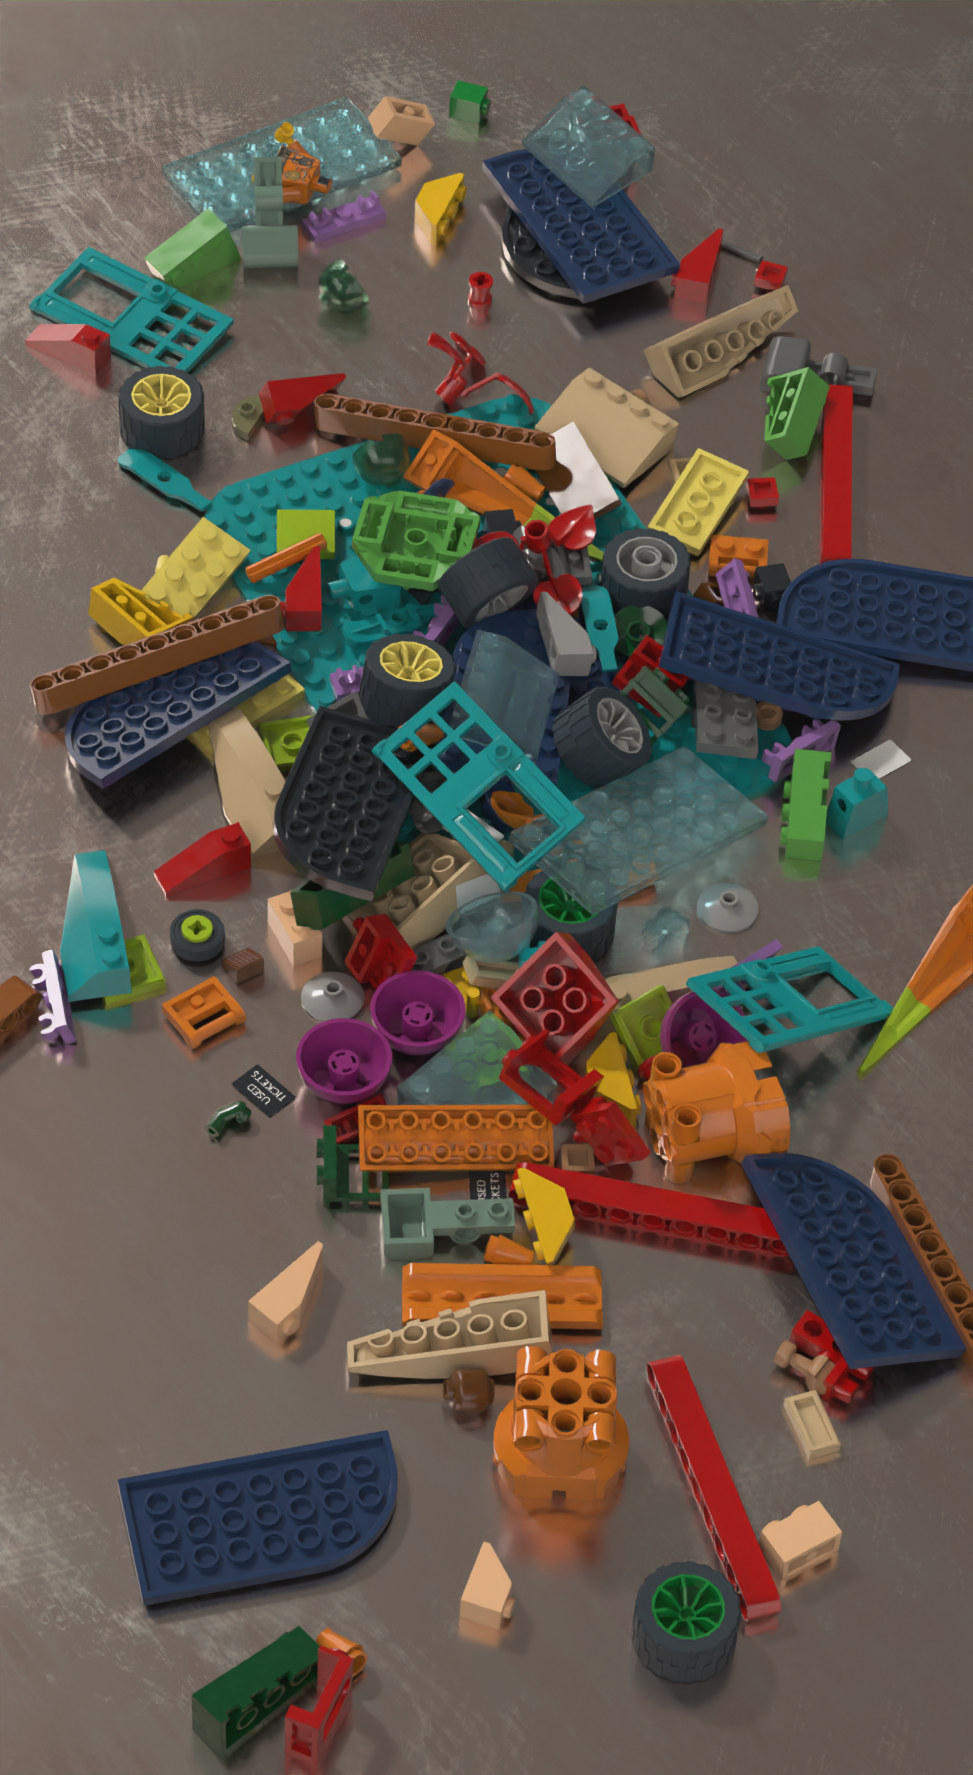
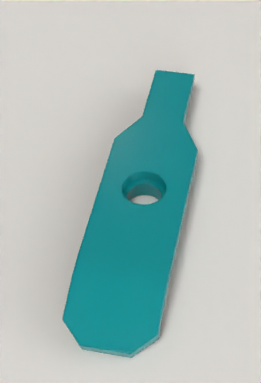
[118,448,211,512]
[581,586,619,673]
[341,602,445,645]

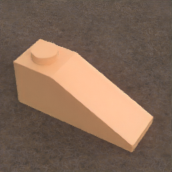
[248,1241,323,1343]

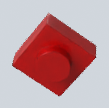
[754,260,788,291]
[746,477,779,507]

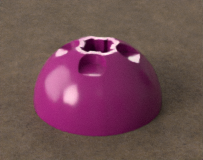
[370,971,466,1056]
[660,989,748,1068]
[296,1018,392,1104]

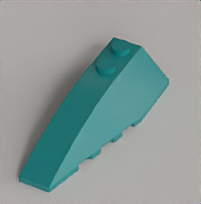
[60,850,131,1002]

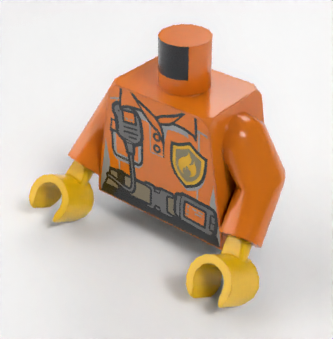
[252,122,332,204]

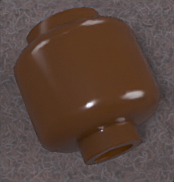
[442,1368,495,1413]

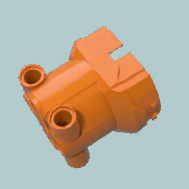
[643,1041,790,1184]
[493,1347,629,1501]

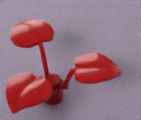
[427,331,534,415]
[473,504,596,615]

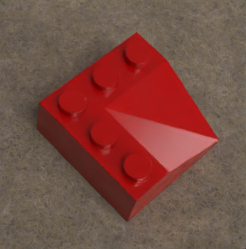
[490,932,619,1066]

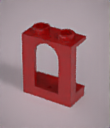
[498,1029,604,1126]
[285,1645,353,1764]

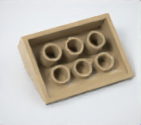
[534,368,679,488]
[347,833,488,950]

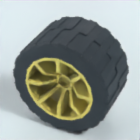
[118,366,205,458]
[359,634,456,728]

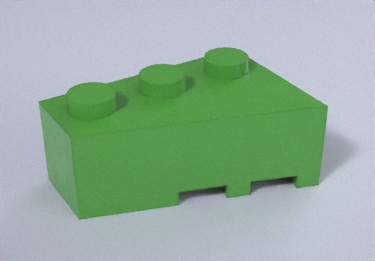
[144,208,242,289]
[765,367,830,460]
[780,749,832,861]

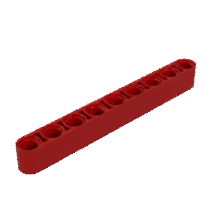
[820,384,853,564]
[508,1162,790,1257]
[646,1355,781,1622]

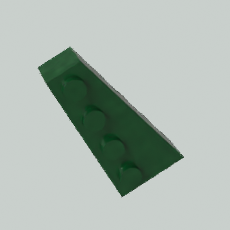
[290,841,415,930]
[191,1626,320,1757]

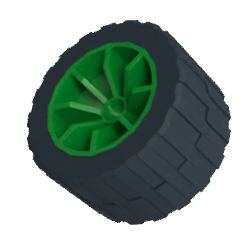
[522,863,618,961]
[631,1561,741,1683]

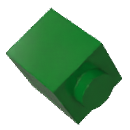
[449,80,491,124]

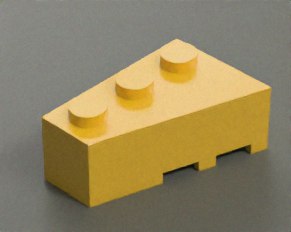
[88,577,194,646]

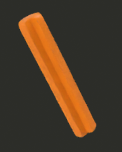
[246,533,327,583]

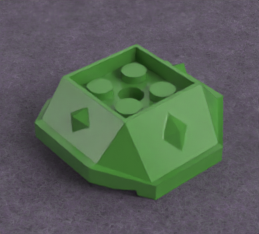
[352,491,480,591]

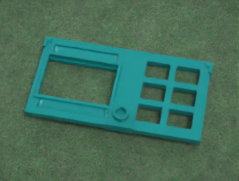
[29,246,234,373]
[372,681,586,892]
[686,946,894,1053]

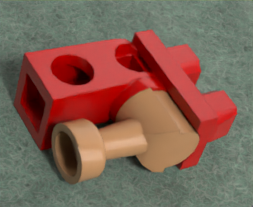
[773,1310,874,1404]

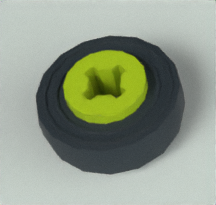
[169,909,225,962]

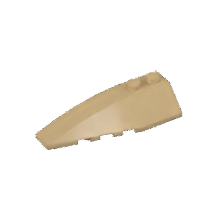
[644,285,798,398]
[208,706,285,860]
[591,956,742,1041]
[347,1290,554,1379]

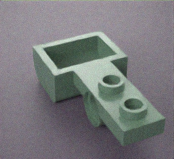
[242,157,298,269]
[380,1188,515,1260]

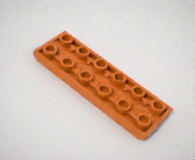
[358,1104,554,1172]
[402,1263,603,1329]

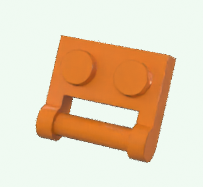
[708,534,769,578]
[162,976,247,1050]

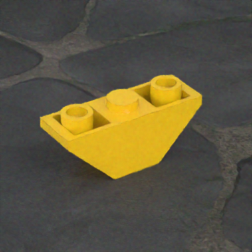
[415,173,467,246]
[584,1032,641,1128]
[513,1168,575,1265]

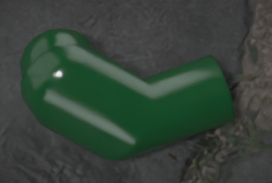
[205,1100,252,1137]

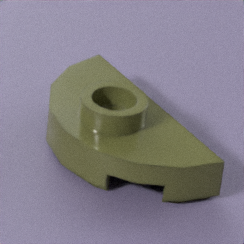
[232,396,265,440]

